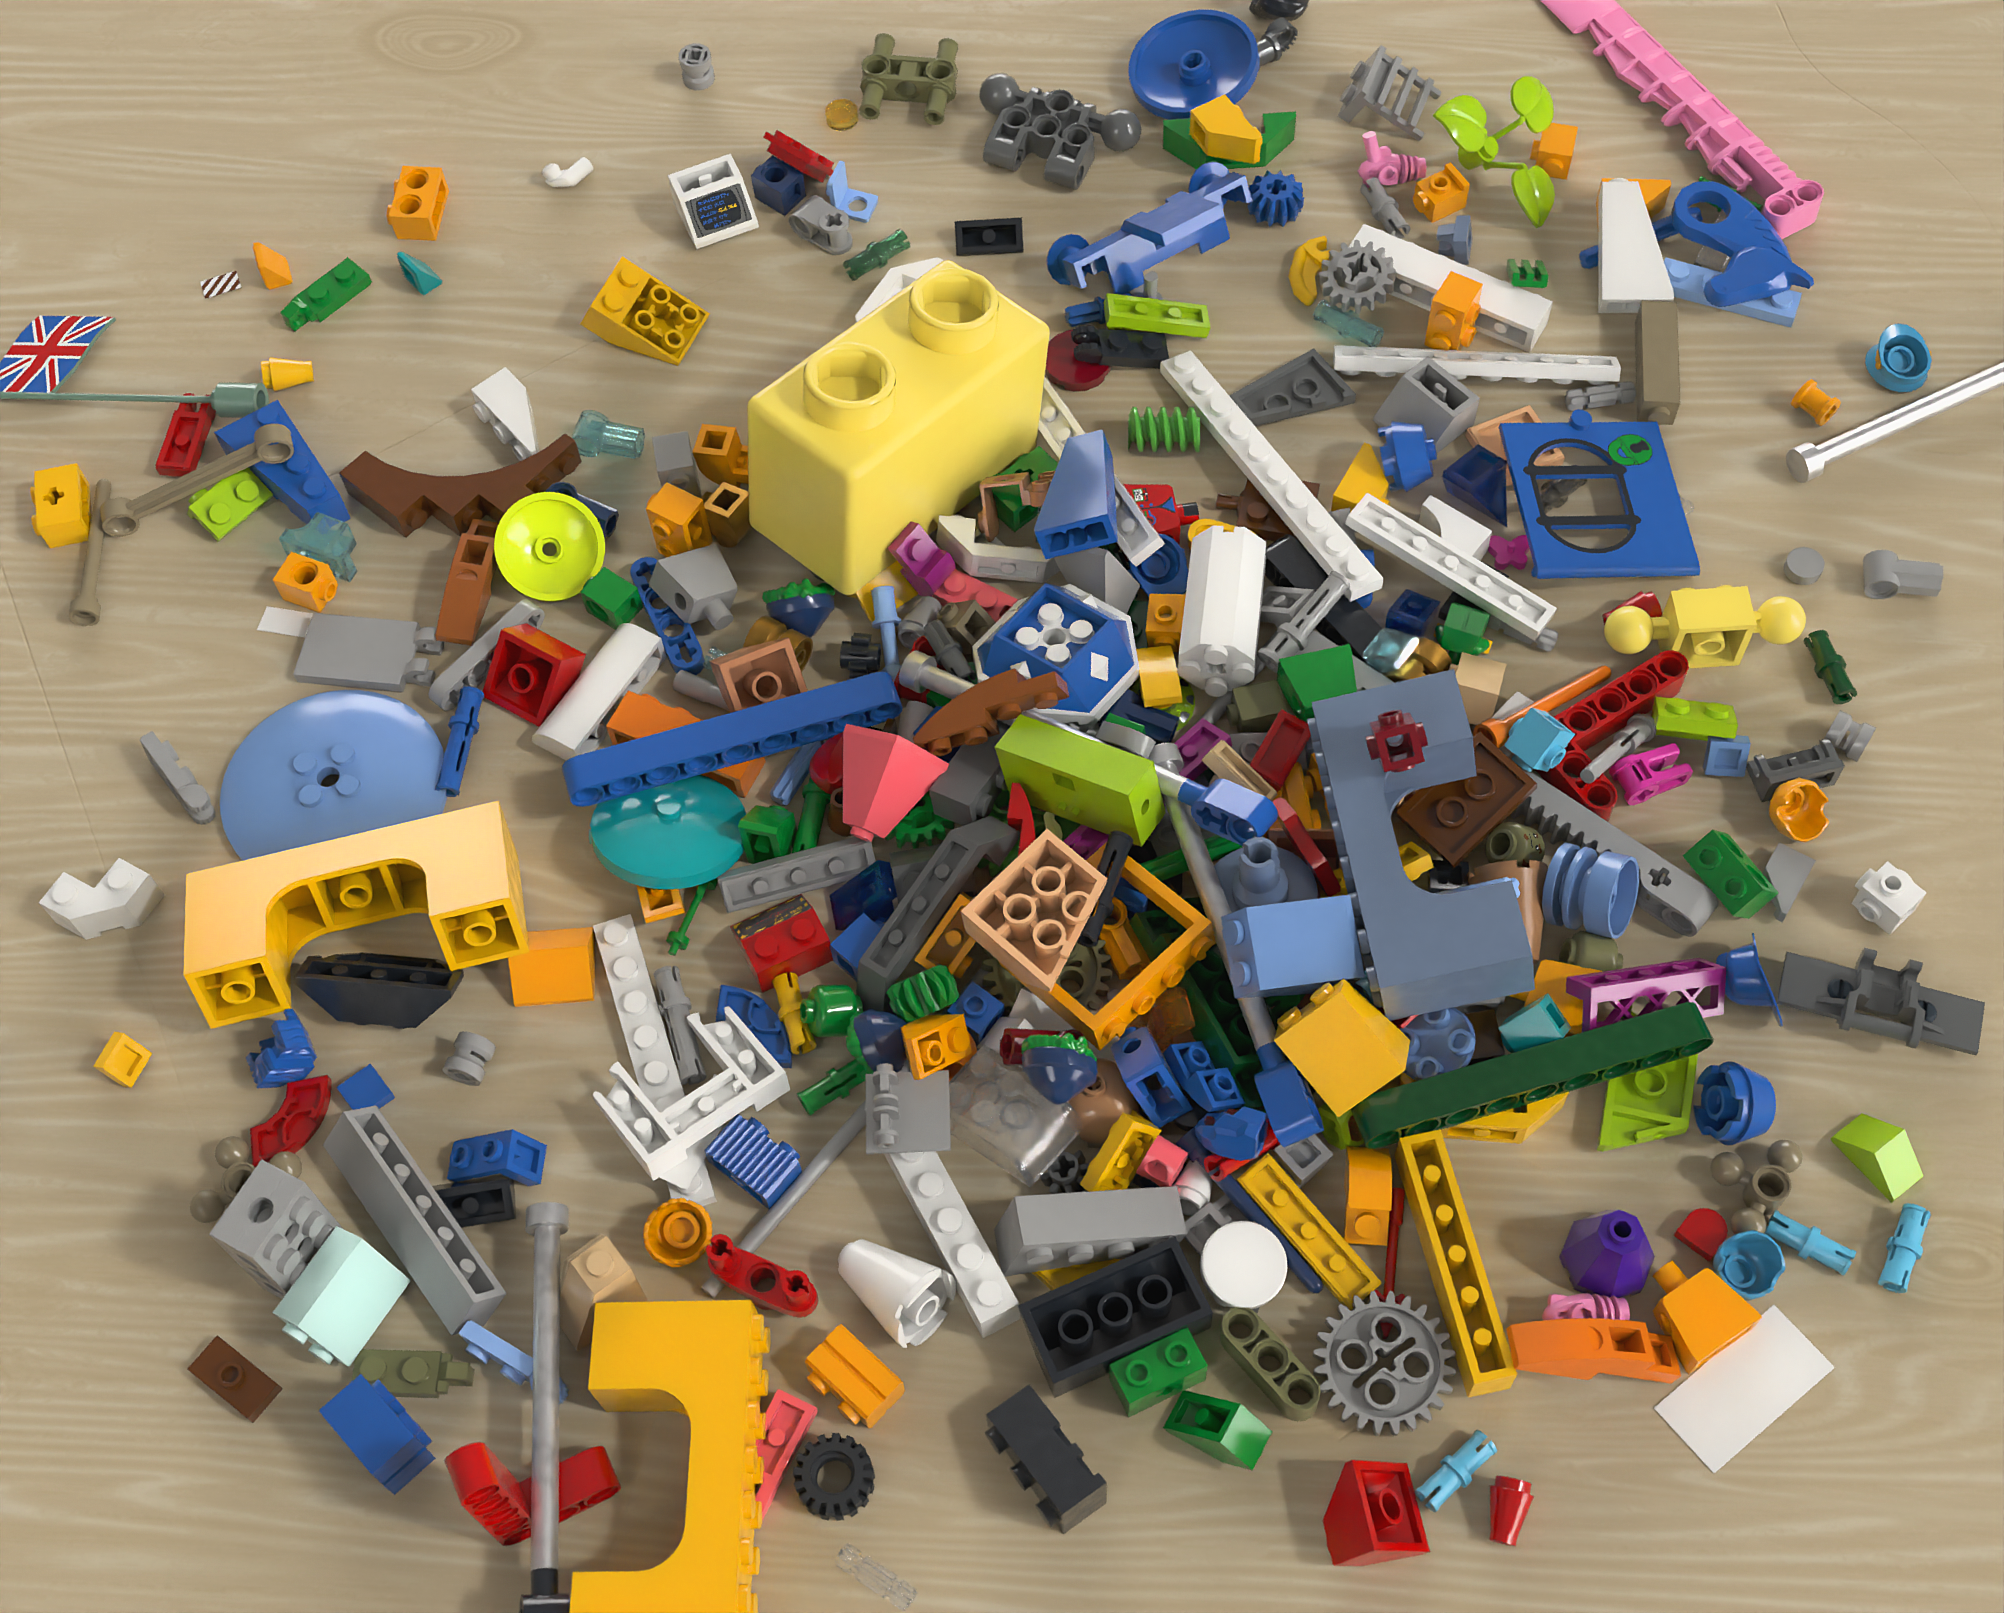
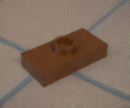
[187,1335,283,1423]

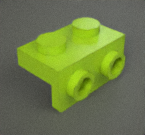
[187,468,273,542]
[1651,696,1738,741]

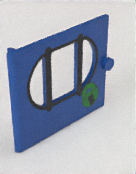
[1498,409,1700,579]

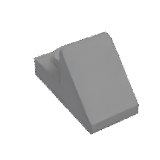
[1260,586,1315,628]

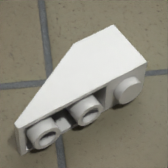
[471,367,540,461]

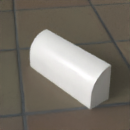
[532,623,667,761]

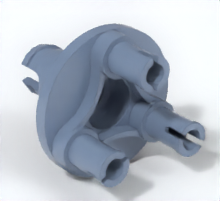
[1214,837,1317,913]

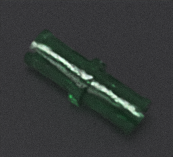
[843,229,910,281]

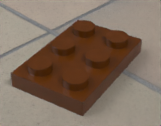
[1396,732,1537,869]

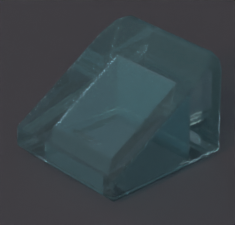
[1363,628,1419,673]

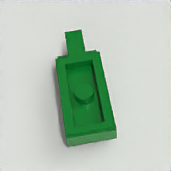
[280,257,372,332]

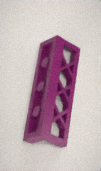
[1566,957,1726,1032]

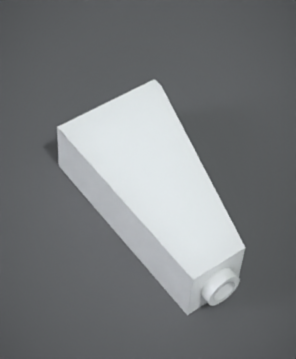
[1598,178,1674,313]

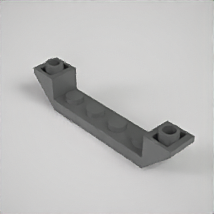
[856,816,1021,1015]

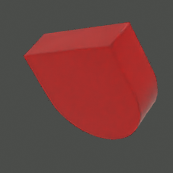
[1673,1208,1728,1262]

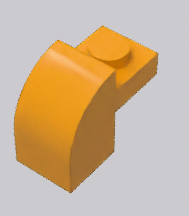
[692,424,749,488]
[1343,1146,1392,1246]

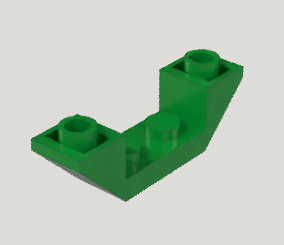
[1162,111,1296,169]

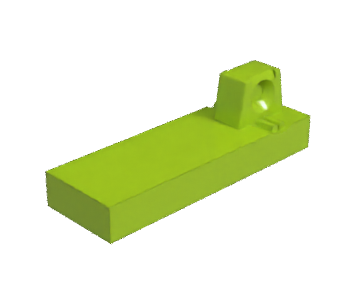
[1104,293,1211,338]

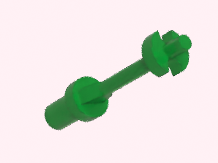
[666,878,718,956]

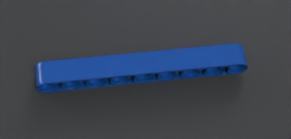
[562,672,903,807]

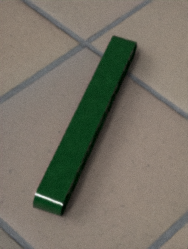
[1351,1002,1714,1149]

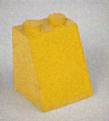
[1274,978,1410,1117]

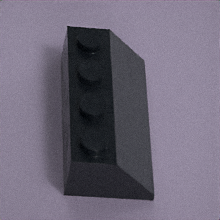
[1018,1236,1213,1398]

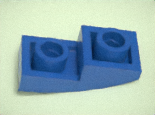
[1162,1041,1245,1112]

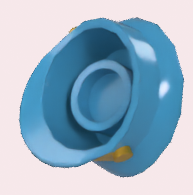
[1865,323,1932,392]

